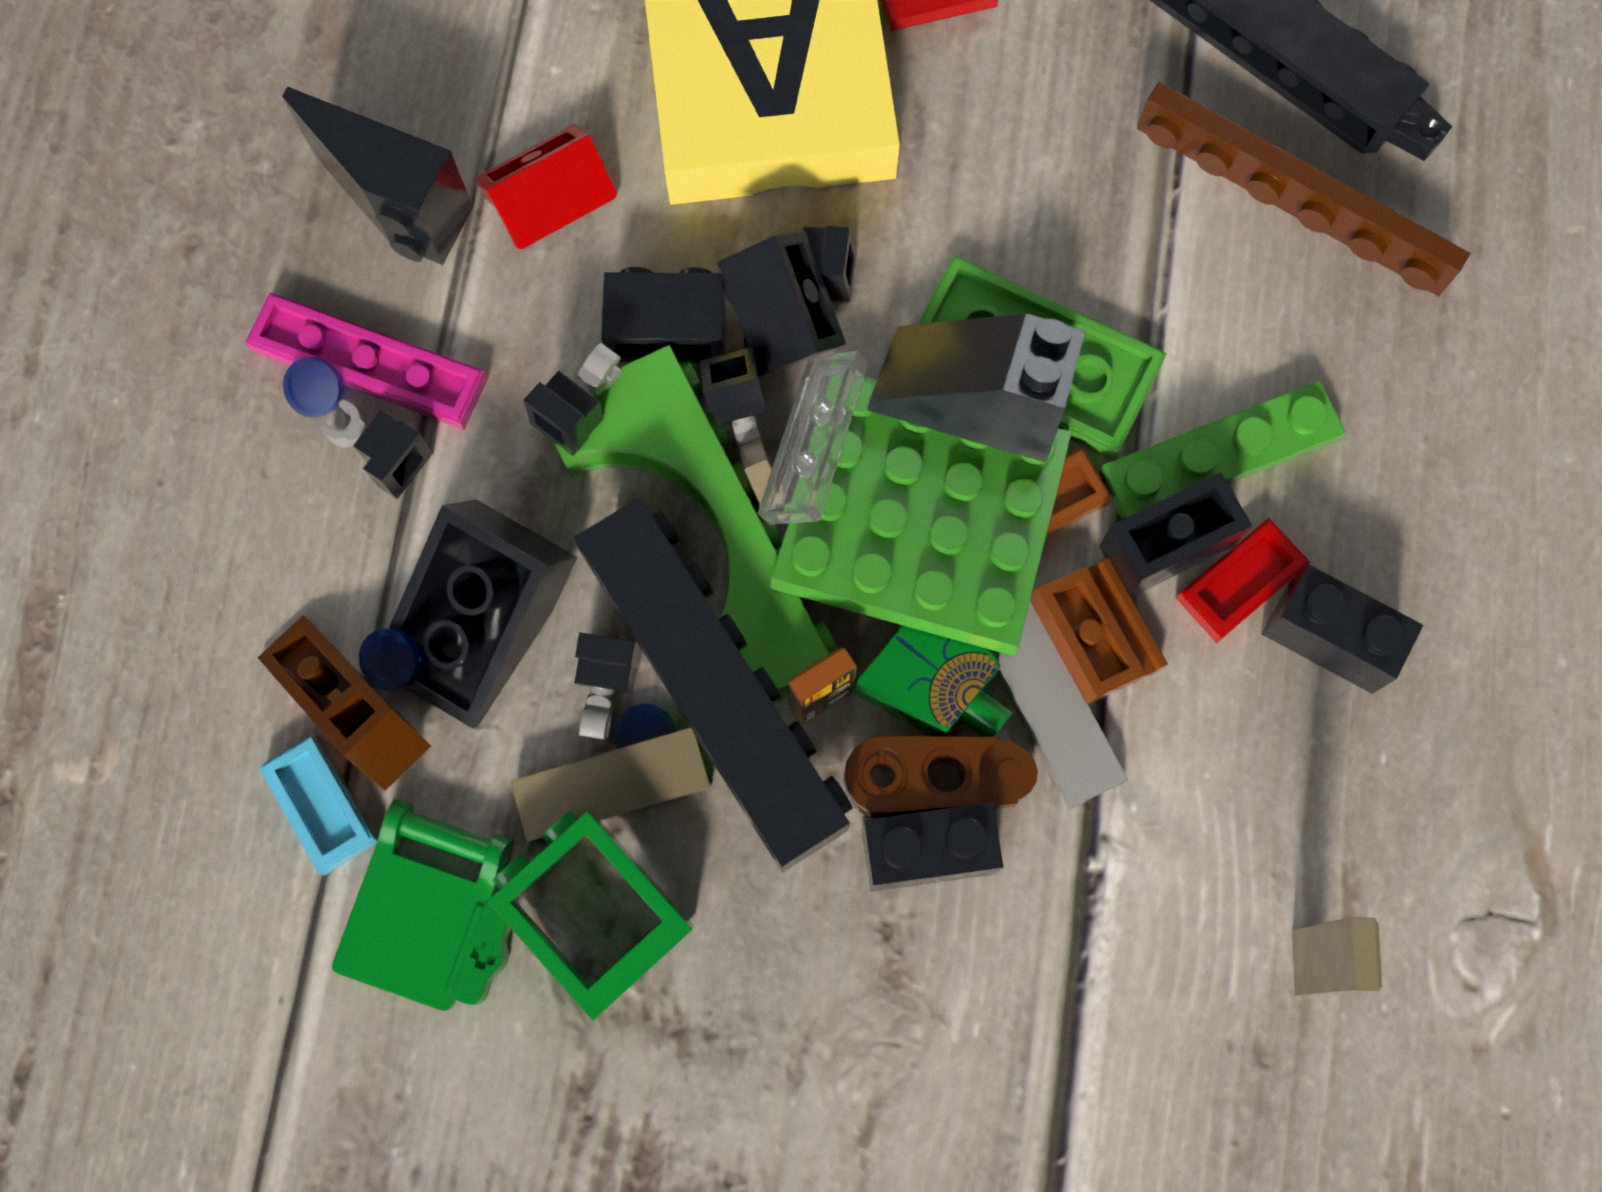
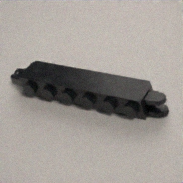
[1150,0,1452,161]

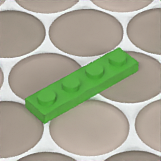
[1099,381,1346,520]

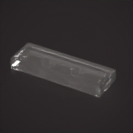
[757,351,869,525]

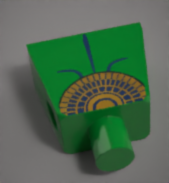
[855,626,1013,737]

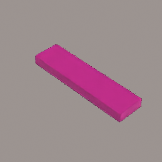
[245,292,488,430]

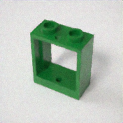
[487,810,693,1021]

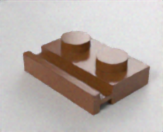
[1030,558,1168,704]

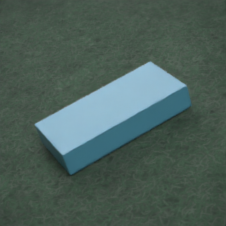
[258,734,378,876]

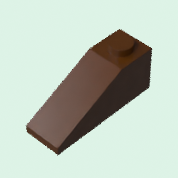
[257,615,431,791]

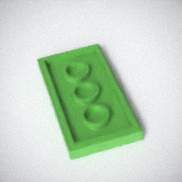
[918,255,1167,460]

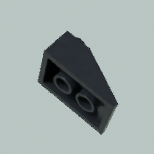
[282,86,473,265]
[867,313,1085,463]
[371,499,578,729]

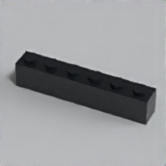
[574,497,853,873]

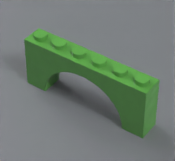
[553,345,837,700]

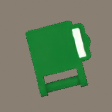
[332,799,514,1011]

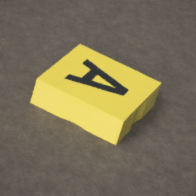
[645,0,900,205]

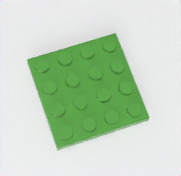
[770,369,1072,656]

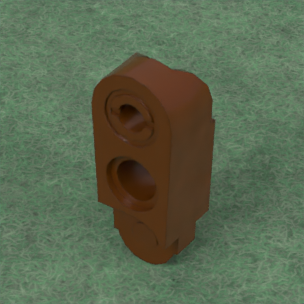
[843,736,1038,819]

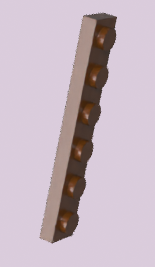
[1137,82,1471,297]

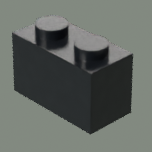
[717,230,846,376]
[601,267,726,363]
[1099,472,1253,597]
[1261,564,1423,694]
[861,802,1004,892]

